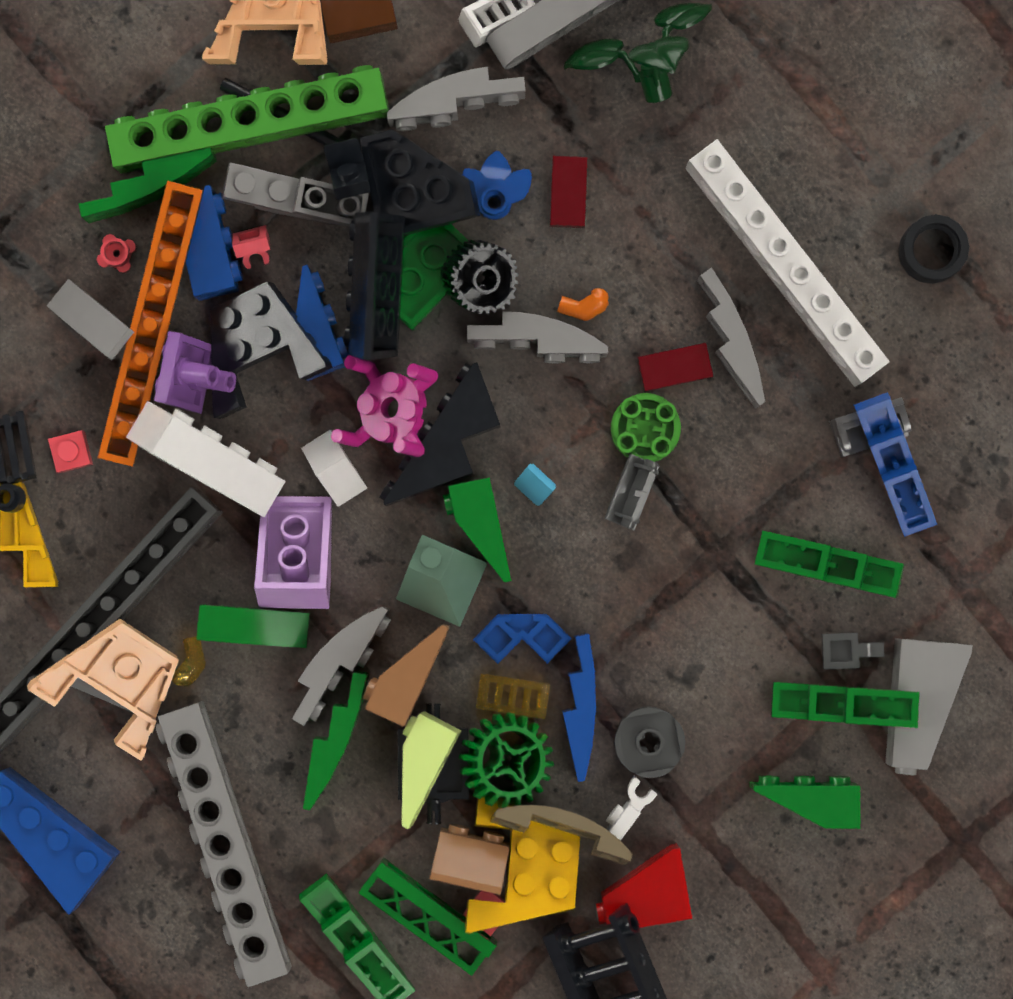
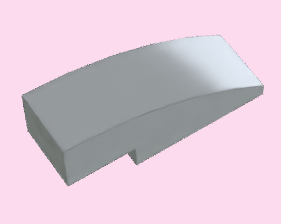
[47,279,134,360]

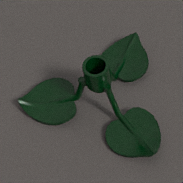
[564,3,712,103]

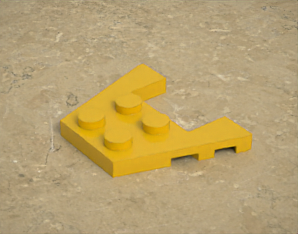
[0,482,58,587]
[465,797,580,934]

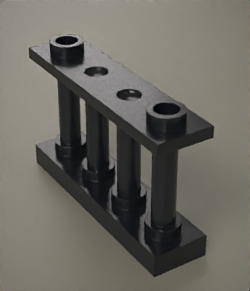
[542,903,667,999]

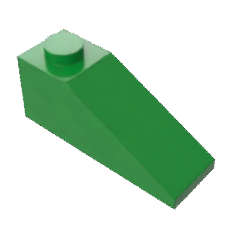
[443,477,511,582]

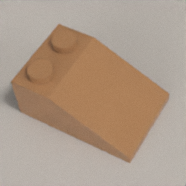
[362,623,451,727]

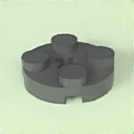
[614,706,685,778]

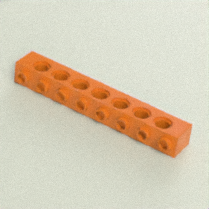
[98,181,203,467]

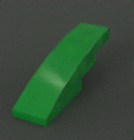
[79,147,217,223]
[755,530,905,599]
[303,671,369,810]
[771,682,920,728]
[299,873,416,999]

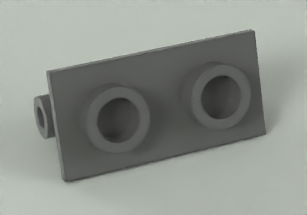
[604,454,660,531]

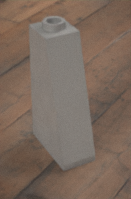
[885,638,973,775]

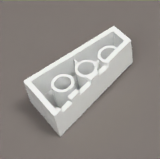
[126,401,286,517]

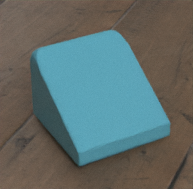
[514,463,556,506]

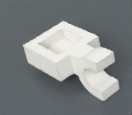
[606,776,657,841]

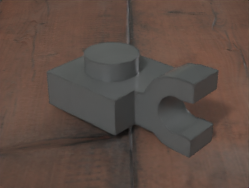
[821,632,884,669]

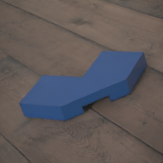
[473,614,572,664]

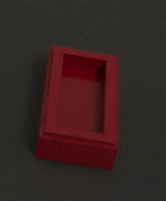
[550,156,587,228]
[637,343,713,392]

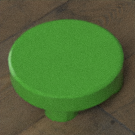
[611,393,681,462]

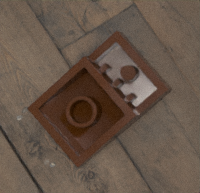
[320,0,398,44]

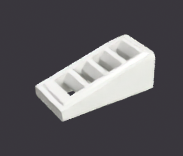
[458,0,535,47]

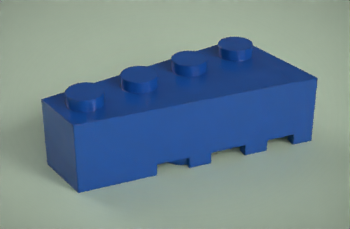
[0,767,120,915]

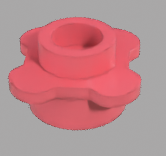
[97,234,136,273]

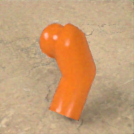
[557,288,609,321]

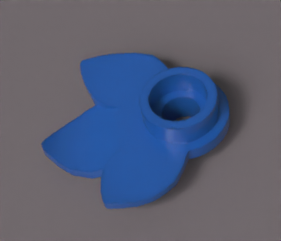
[463,151,532,220]

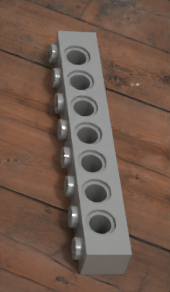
[156,701,292,988]

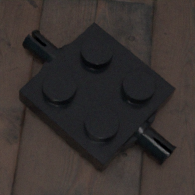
[398,703,469,825]

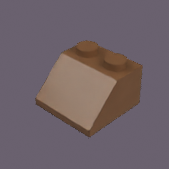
[430,824,510,895]

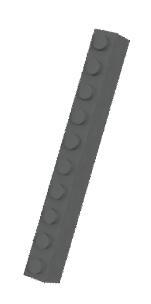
[0,487,223,754]

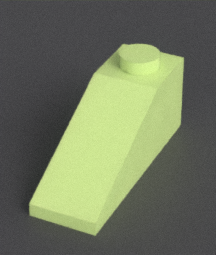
[402,711,461,829]

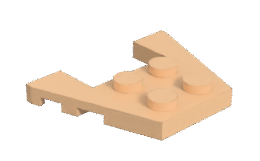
[202,0,328,65]
[27,619,179,761]

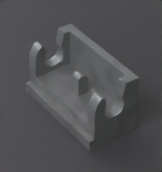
[829,397,912,458]

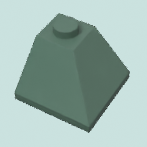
[396,535,487,627]

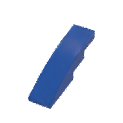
[854,392,937,537]
[562,633,596,782]

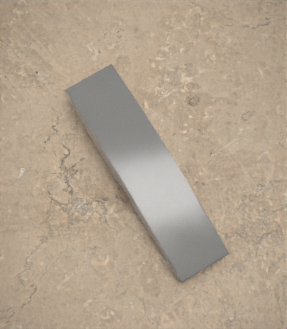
[697,267,765,409]

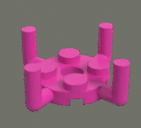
[331,355,438,457]

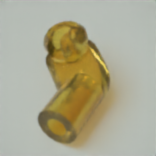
[172,636,206,686]

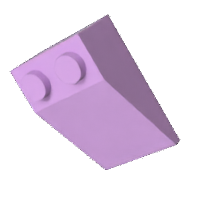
[254,496,332,609]

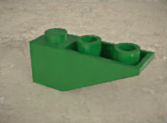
[749,775,861,829]

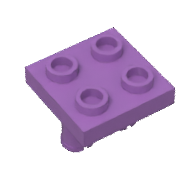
[154,331,236,414]

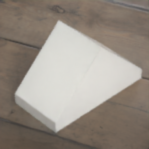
[301,430,368,507]

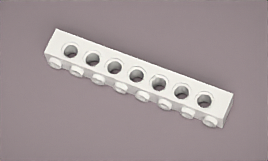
[685,139,890,387]

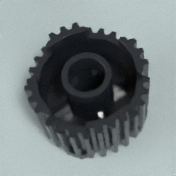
[441,240,519,314]

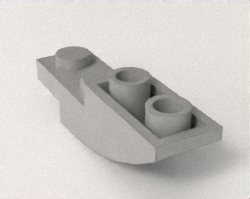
[387,67,526,131]
[222,162,369,226]
[467,311,608,363]
[292,606,391,726]

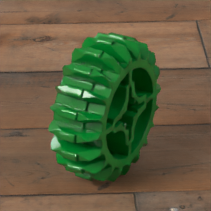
[459,712,554,809]

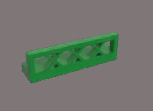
[358,857,497,976]

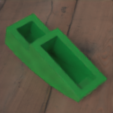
[196,604,310,648]

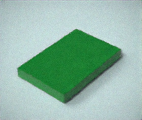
[400,224,469,331]

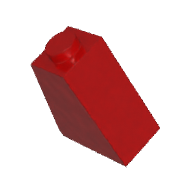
[596,843,693,928]

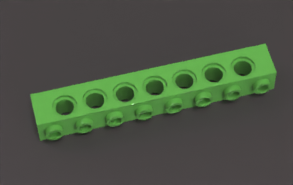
[105,65,389,174]

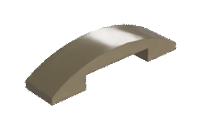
[491,805,632,865]

